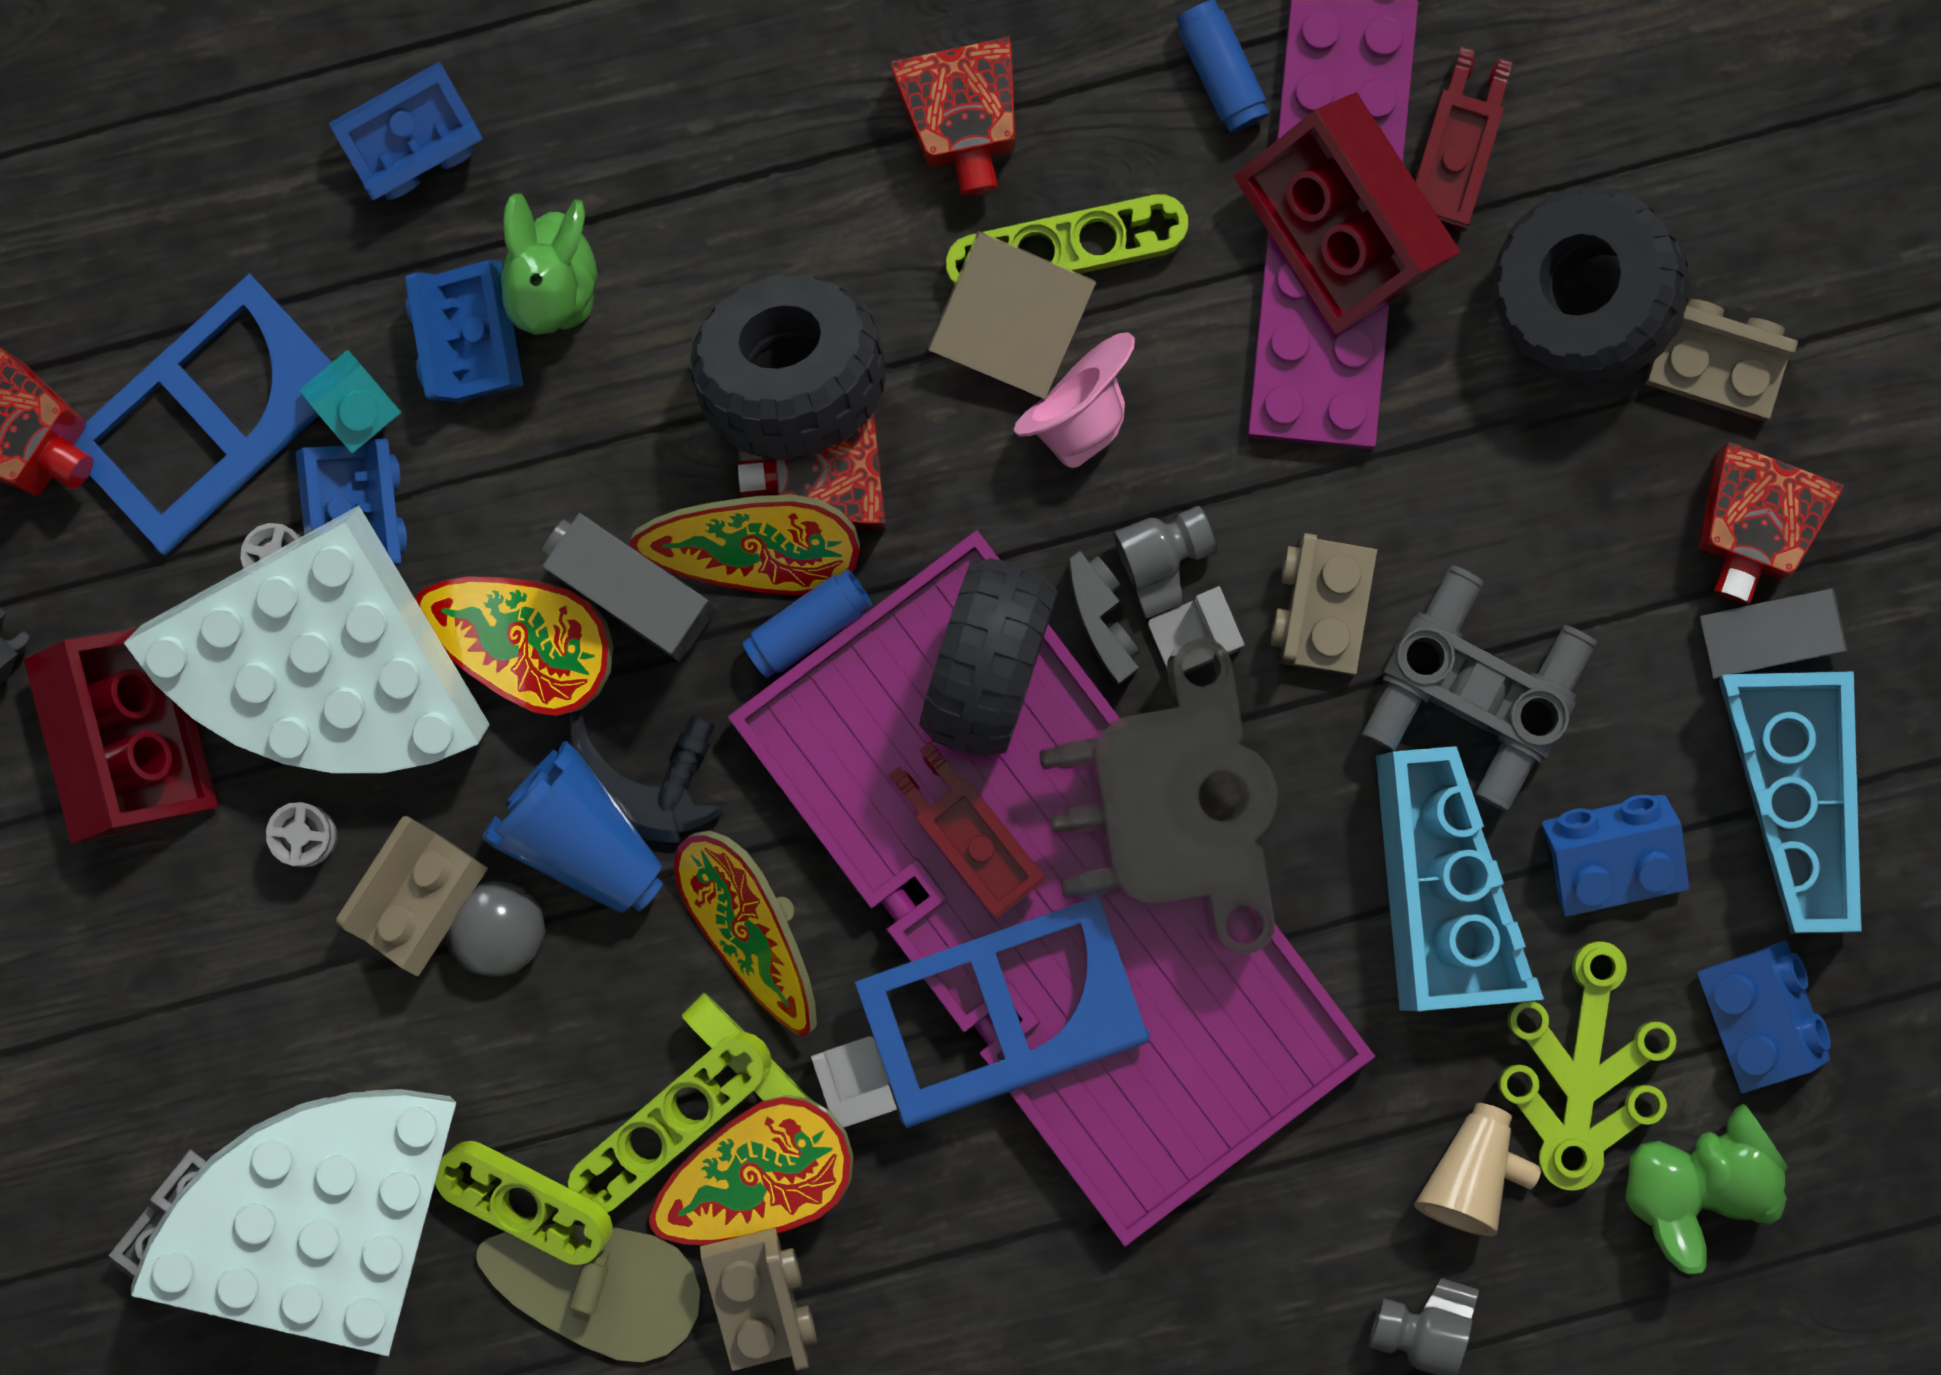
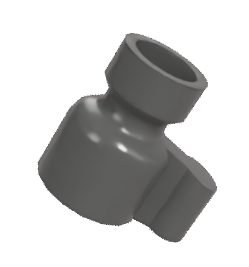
[1113,506,1217,619]
[1368,1278,1479,1375]

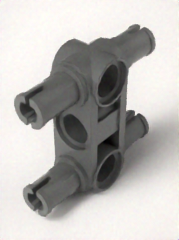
[1362,565,1597,812]

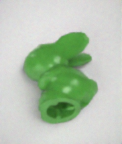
[501,193,598,335]
[1625,1104,1788,1274]

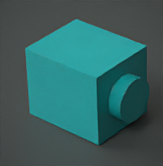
[299,350,401,453]

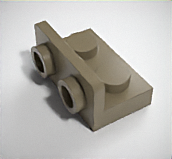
[1645,299,1798,422]
[1271,533,1377,676]
[336,816,488,977]
[700,1228,817,1371]

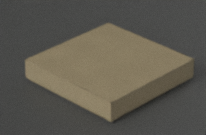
[928,231,1096,399]

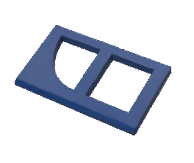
[74,273,332,556]
[855,896,1150,1129]

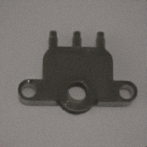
[1039,638,1277,954]

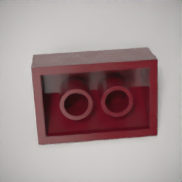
[1233,92,1461,335]
[23,629,218,844]

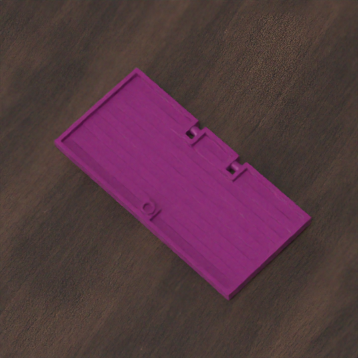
[728,530,1376,1246]

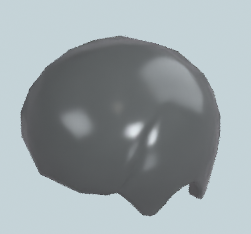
[445,880,546,977]

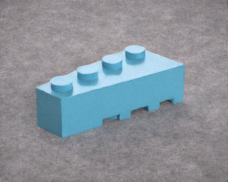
[1719,672,1861,934]
[1376,747,1544,1011]

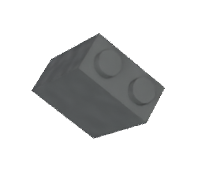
[542,512,716,664]

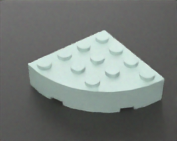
[124,506,490,773]
[131,1089,456,1356]

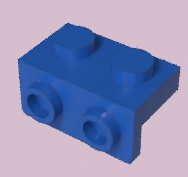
[329,61,483,200]
[405,260,524,402]
[296,439,407,567]
[1542,795,1690,917]
[1697,940,1831,1093]

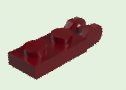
[1415,47,1513,232]
[888,741,1047,920]

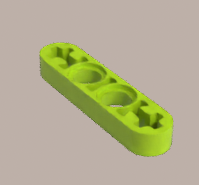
[946,194,1188,286]
[568,1032,771,1212]

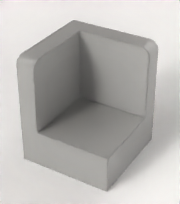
[1148,586,1245,679]
[811,1036,898,1128]

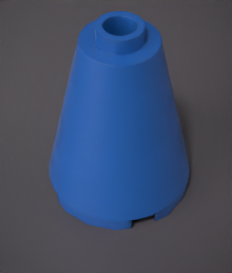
[482,741,663,914]

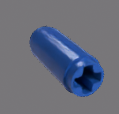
[1176,0,1270,134]
[743,569,872,678]

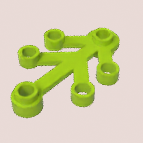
[1498,942,1676,1190]

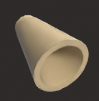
[1414,1103,1541,1236]

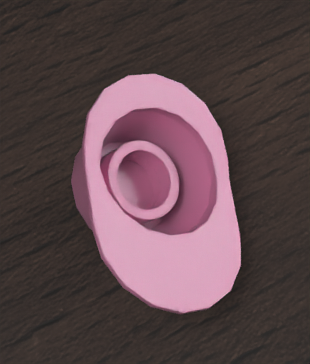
[1014,332,1135,468]

